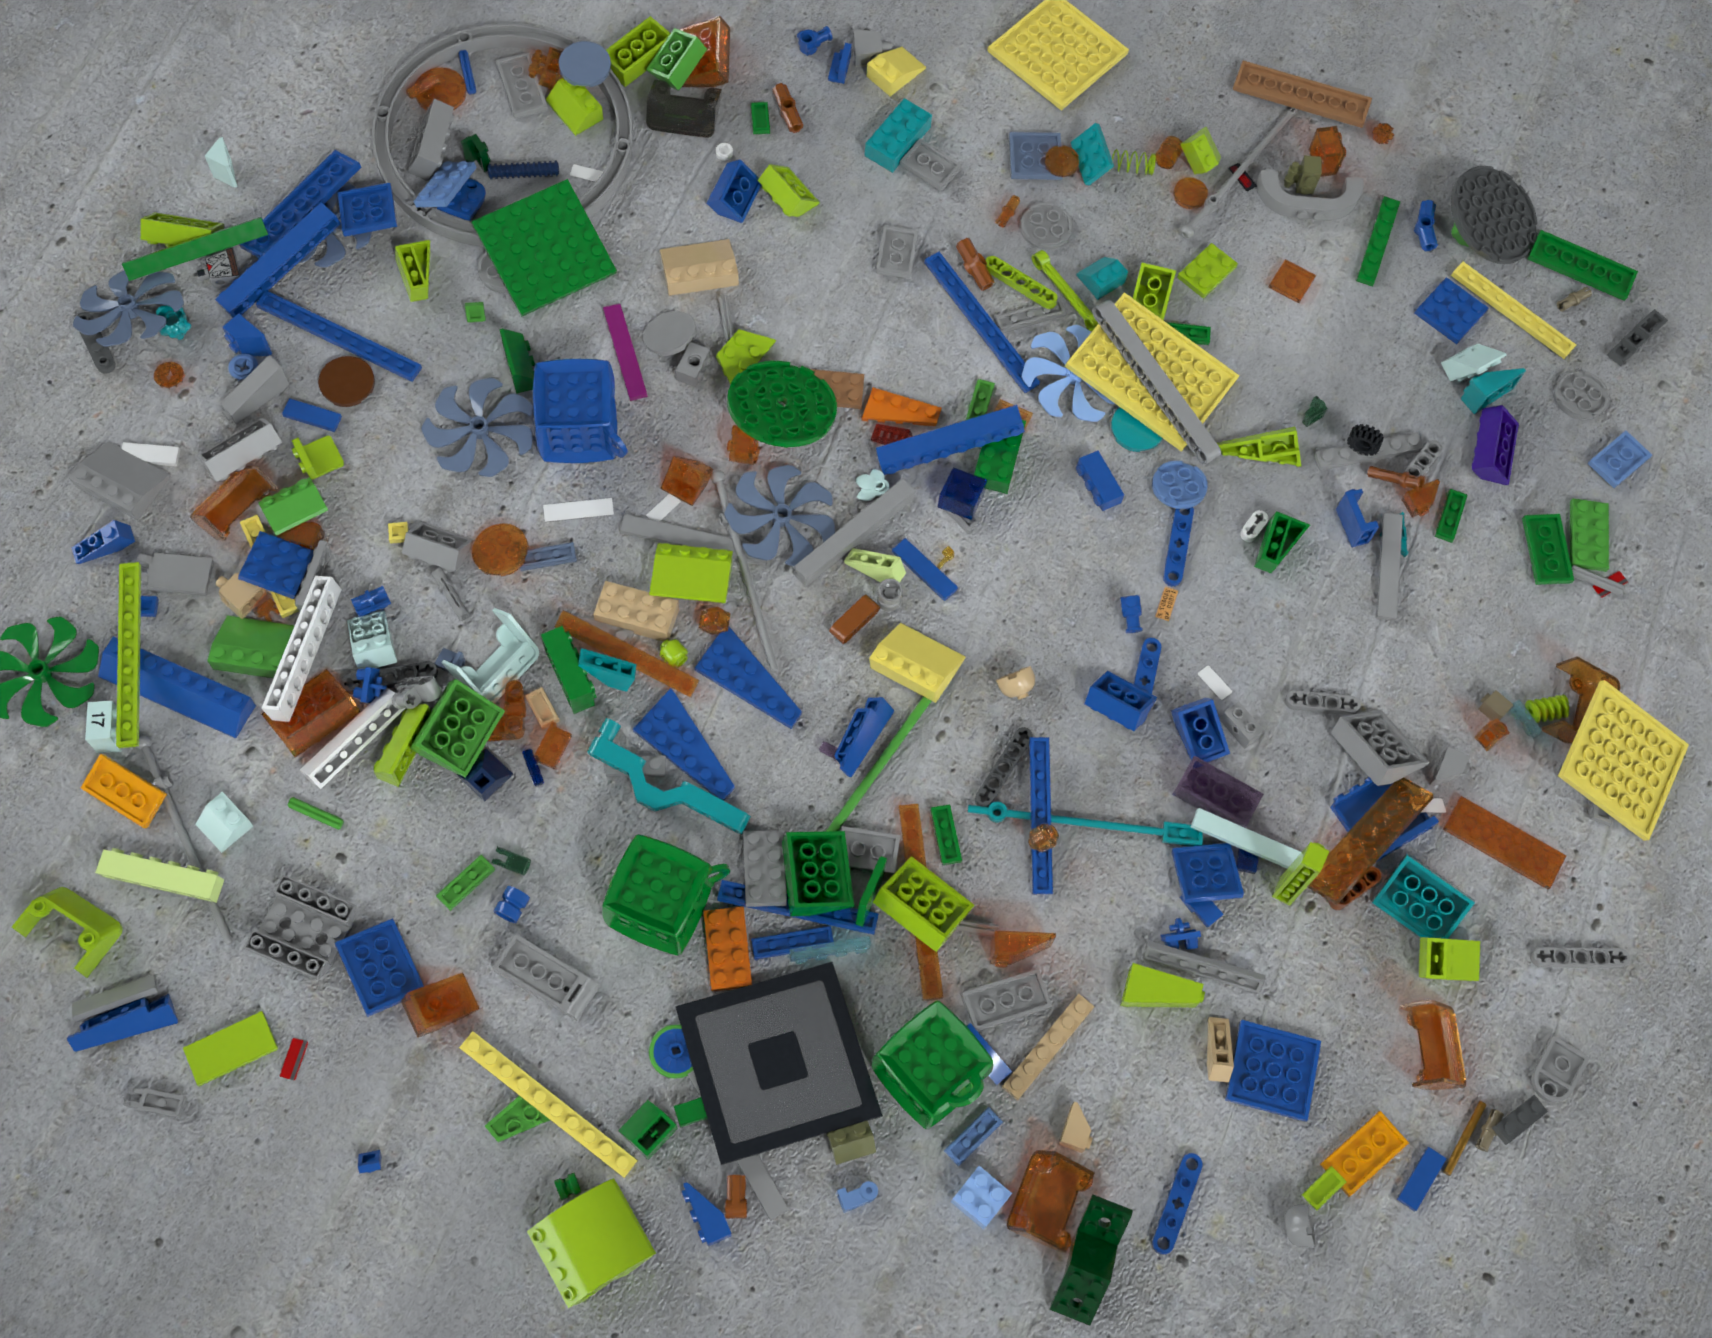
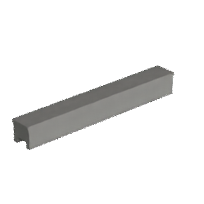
[794,478,916,588]

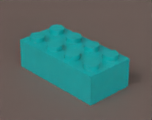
[864,98,932,173]

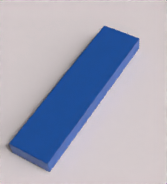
[892,538,958,601]
[751,926,834,960]

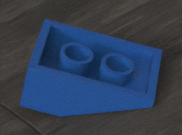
[1170,697,1230,767]

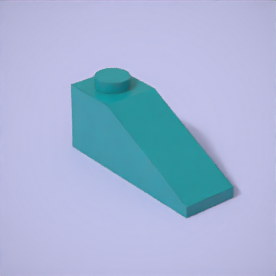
[578,648,636,692]

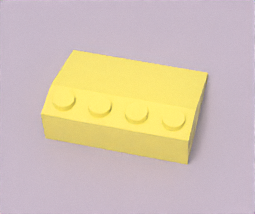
[869,623,966,703]

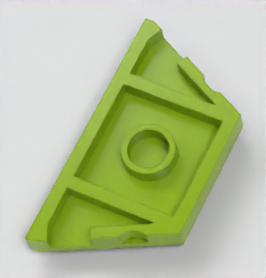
[715,329,776,385]

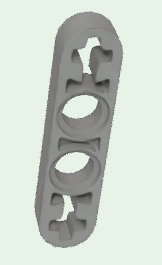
[1285,690,1361,715]

